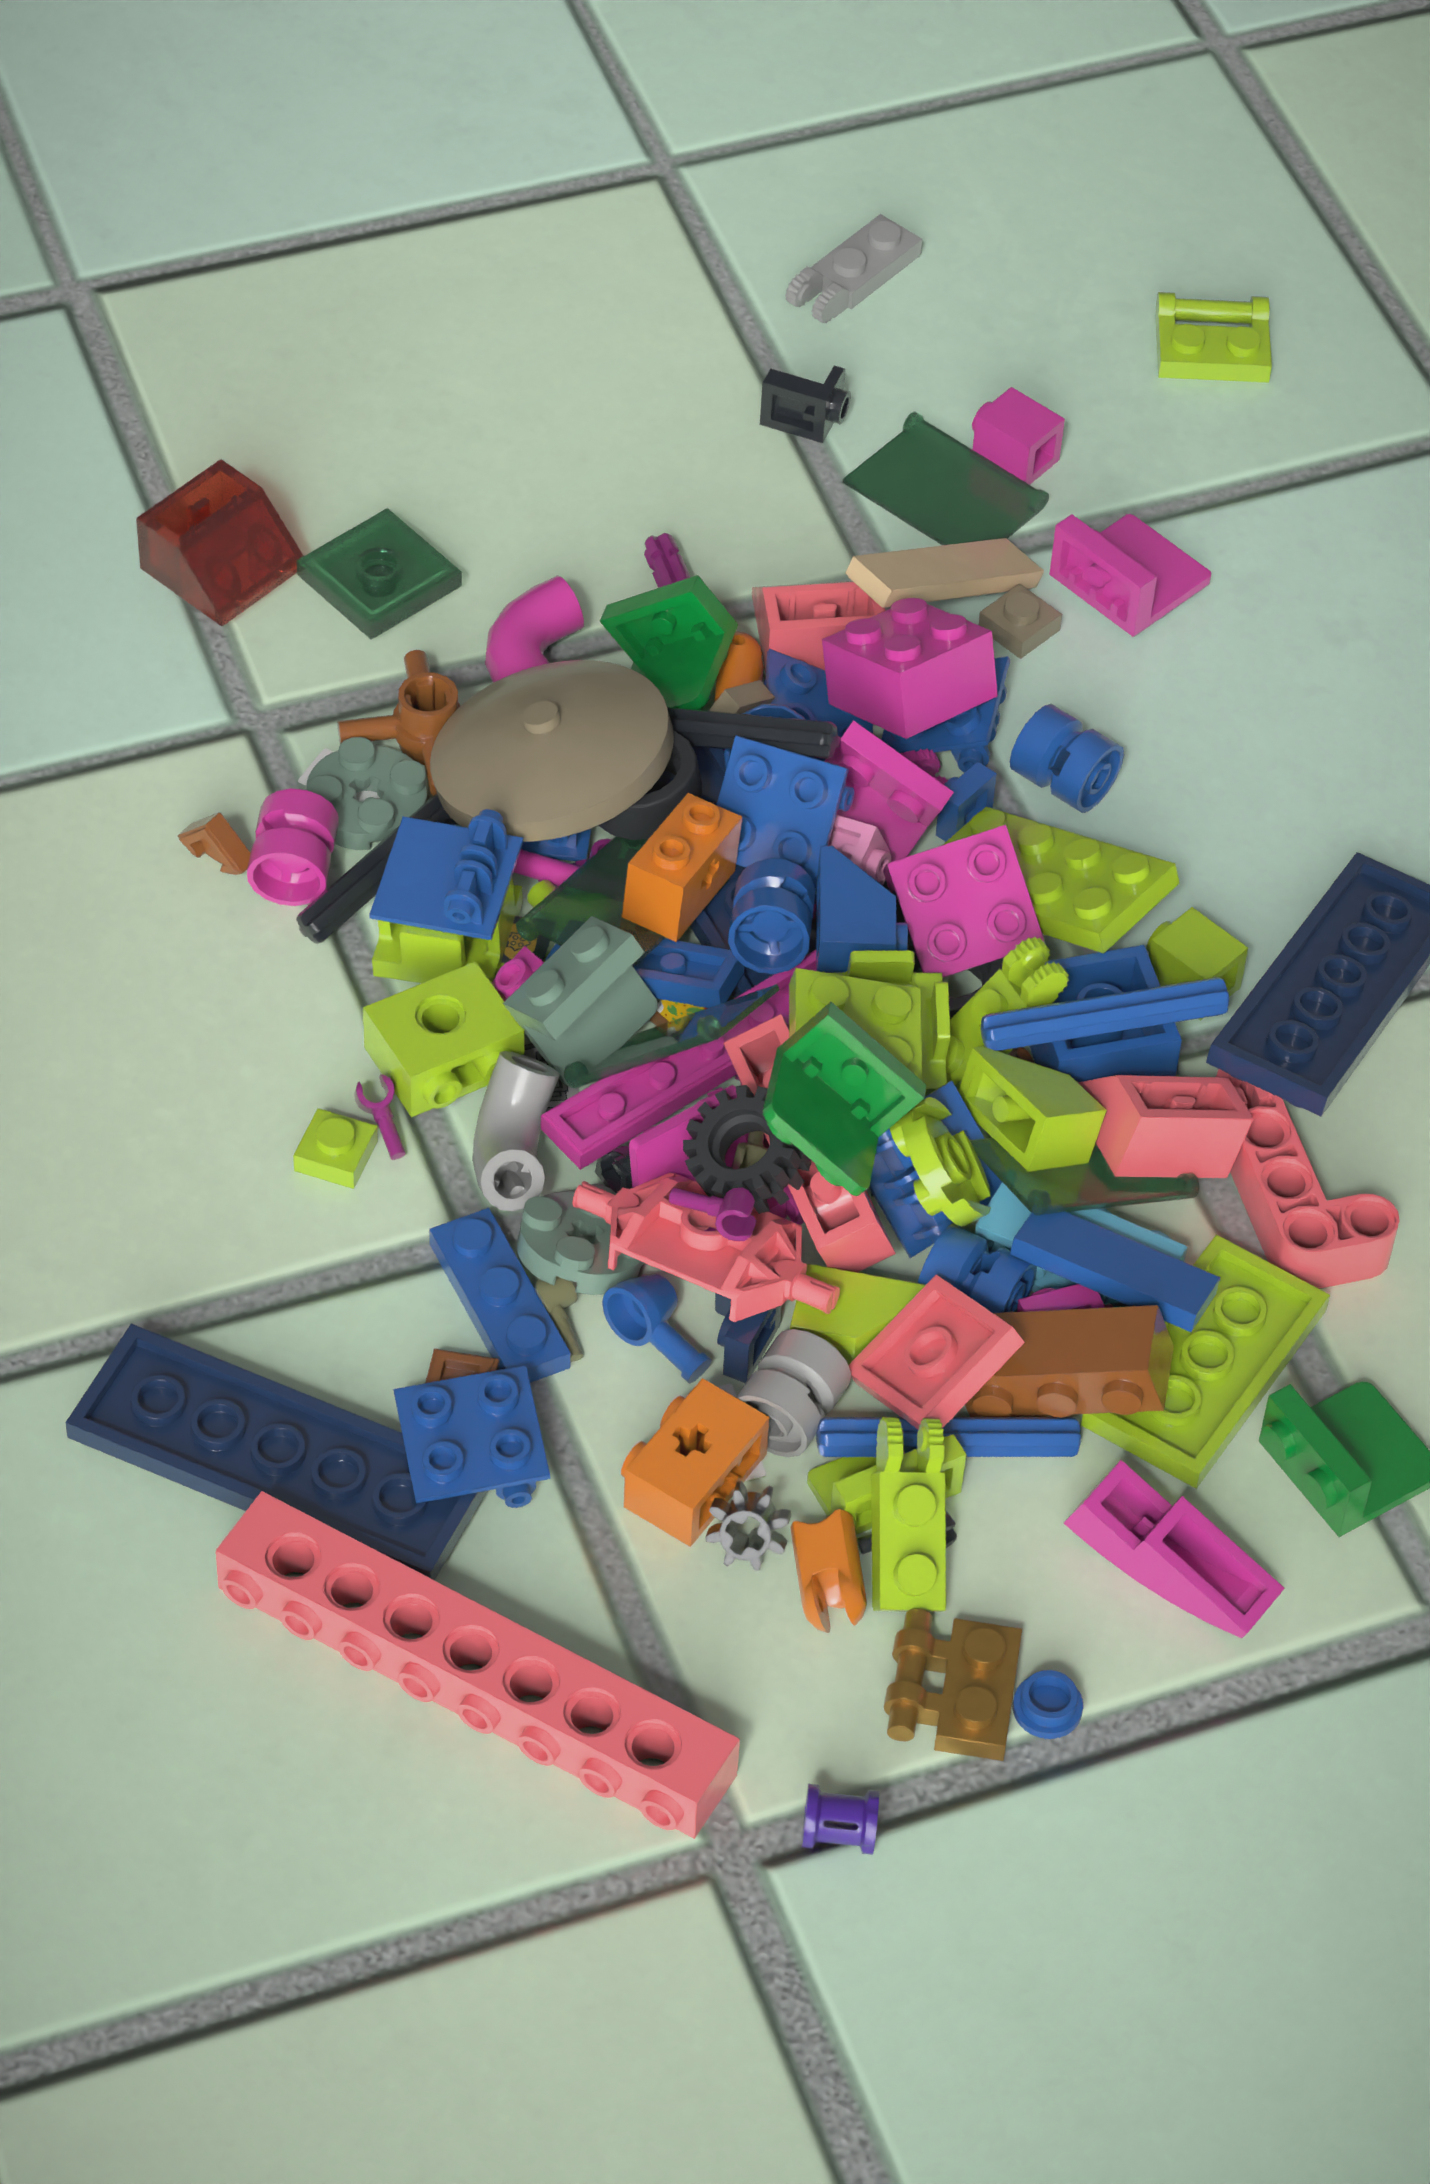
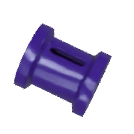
[802,1783,879,1855]

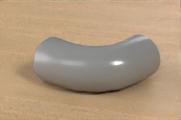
[472,1051,559,1211]

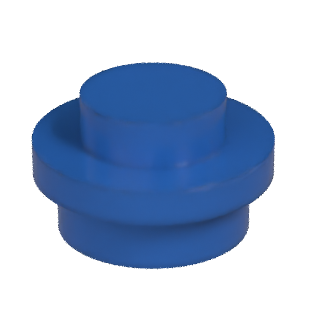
[1013,1670,1083,1739]

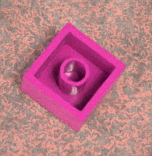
[822,598,998,739]

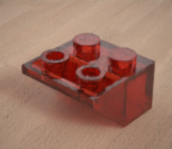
[136,459,306,626]

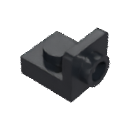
[759,365,851,443]

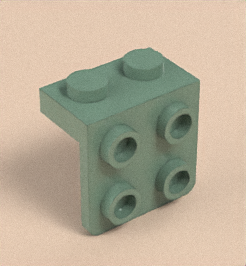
[503,916,657,1089]

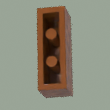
[965,1305,1174,1417]

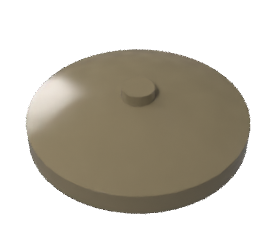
[430,660,674,842]

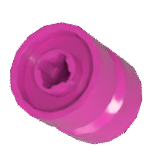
[247,788,339,906]

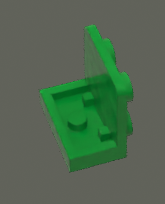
[600,575,738,710]
[763,1002,927,1196]
[1259,1381,1430,1537]

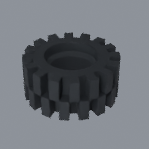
[683,1085,812,1214]

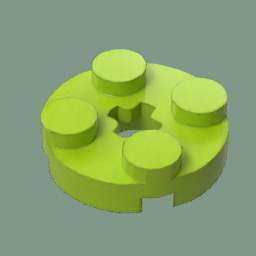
[890,1097,991,1227]

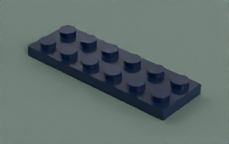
[1206,852,1430,1117]
[65,1323,487,1580]

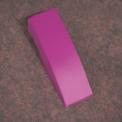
[1063,1460,1285,1638]

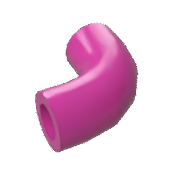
[485,575,584,683]

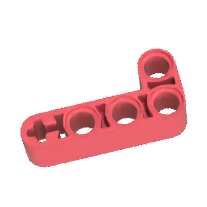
[1216,1069,1400,1289]

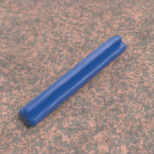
[980,977,1229,1051]
[816,1417,1081,1457]

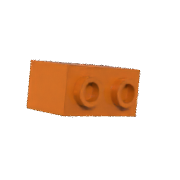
[622,793,742,942]
[621,1378,770,1547]

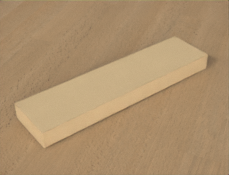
[846,538,1044,608]

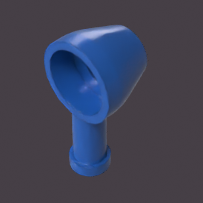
[602,1274,712,1384]

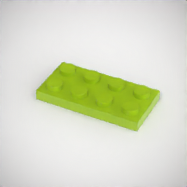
[943,807,1180,954]
[1081,1234,1330,1489]

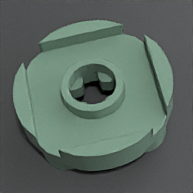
[306,737,427,850]
[516,1184,644,1295]

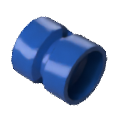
[1009,704,1124,813]
[728,858,816,974]
[918,1224,1037,1313]

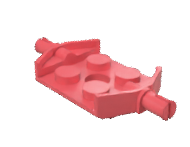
[572,1173,840,1322]

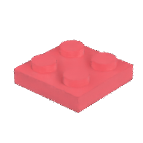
[848,1275,1025,1430]

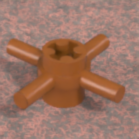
[337,650,461,796]

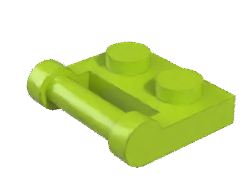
[1155,292,1272,383]

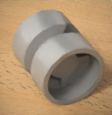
[736,1329,851,1457]

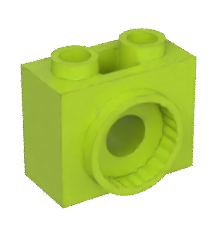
[363,961,524,1118]

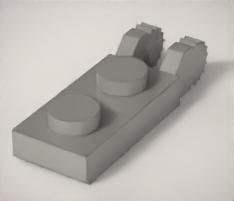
[785,214,922,323]

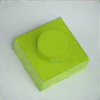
[293,1108,378,1189]

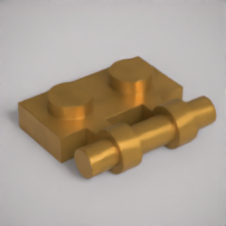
[884,1609,1022,1761]

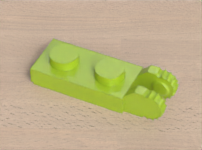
[946,936,1069,1090]
[871,1417,946,1612]

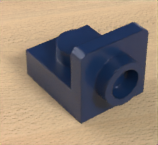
[715,1293,781,1383]

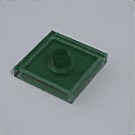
[296,508,462,640]

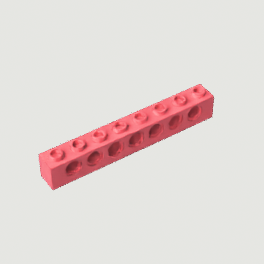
[216,1491,740,1839]

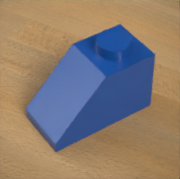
[816,846,908,973]

